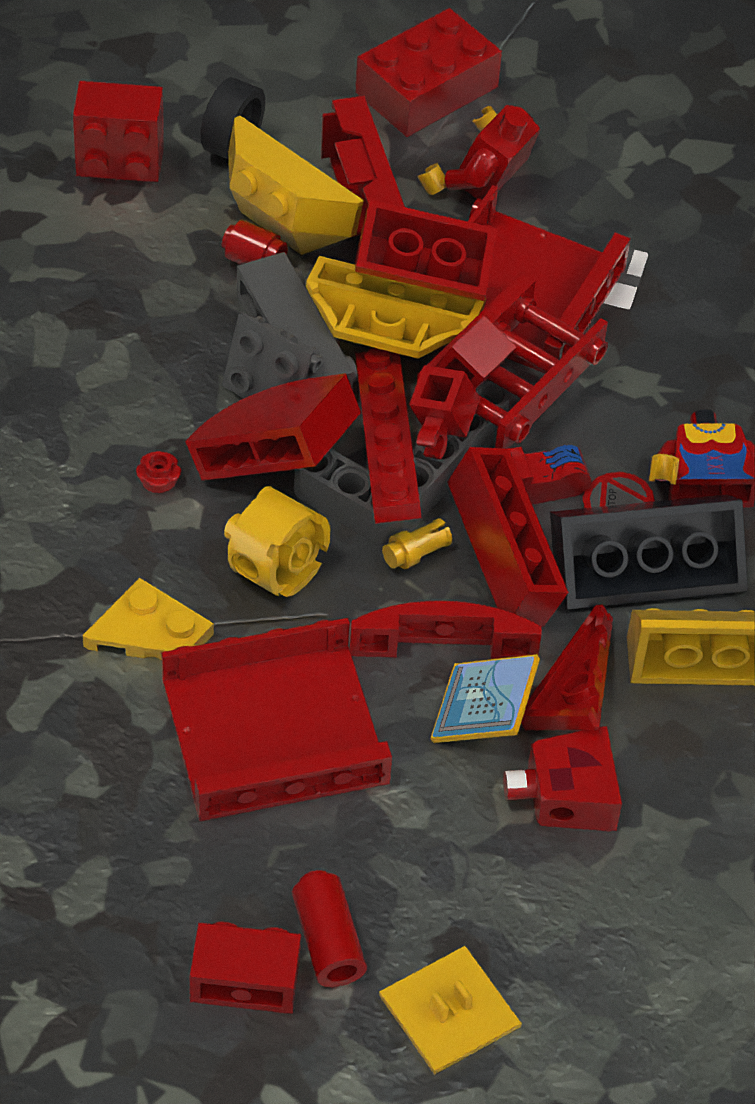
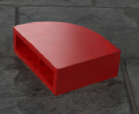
[185,373,361,481]

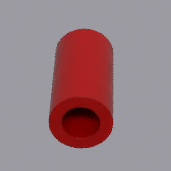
[292,870,367,987]

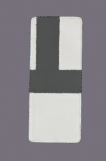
[604,248,648,309]

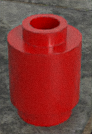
[222,220,288,265]

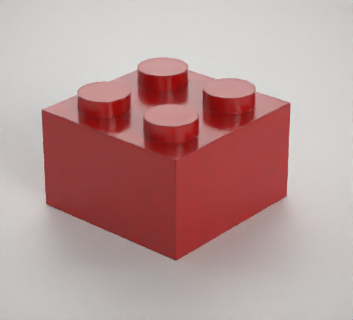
[73,80,164,182]

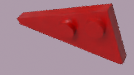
[521,605,613,731]

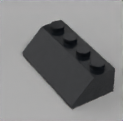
[550,494,748,609]

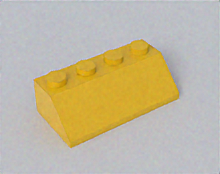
[627,608,755,685]

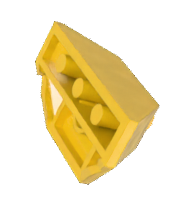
[228,115,364,255]
[306,256,486,359]

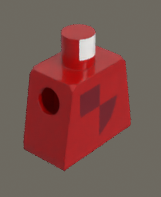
[503,726,622,831]

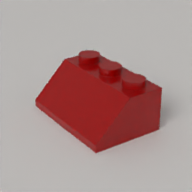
[355,199,498,301]

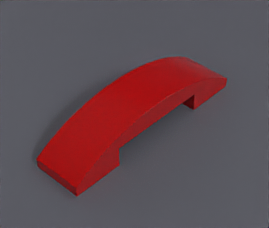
[350,601,542,659]

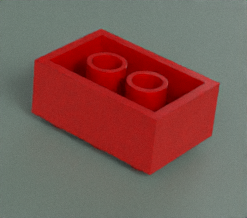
[355,8,502,137]

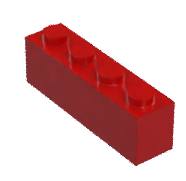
[447,447,569,627]

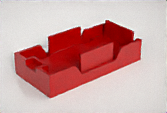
[321,96,405,237]

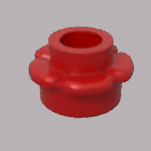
[136,451,181,493]

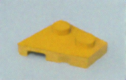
[82,578,214,660]

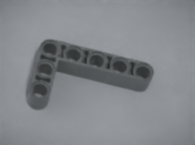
[293,379,511,546]

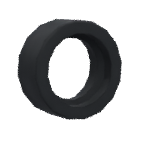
[200,77,266,159]

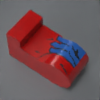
[508,445,591,505]

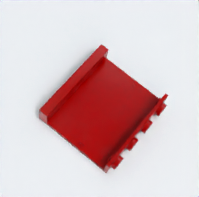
[468,185,631,374]
[161,618,392,822]

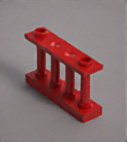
[417,273,608,449]

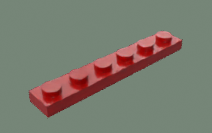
[355,348,422,524]

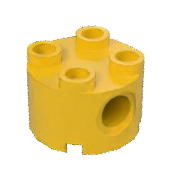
[224,486,331,597]

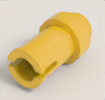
[382,518,452,569]

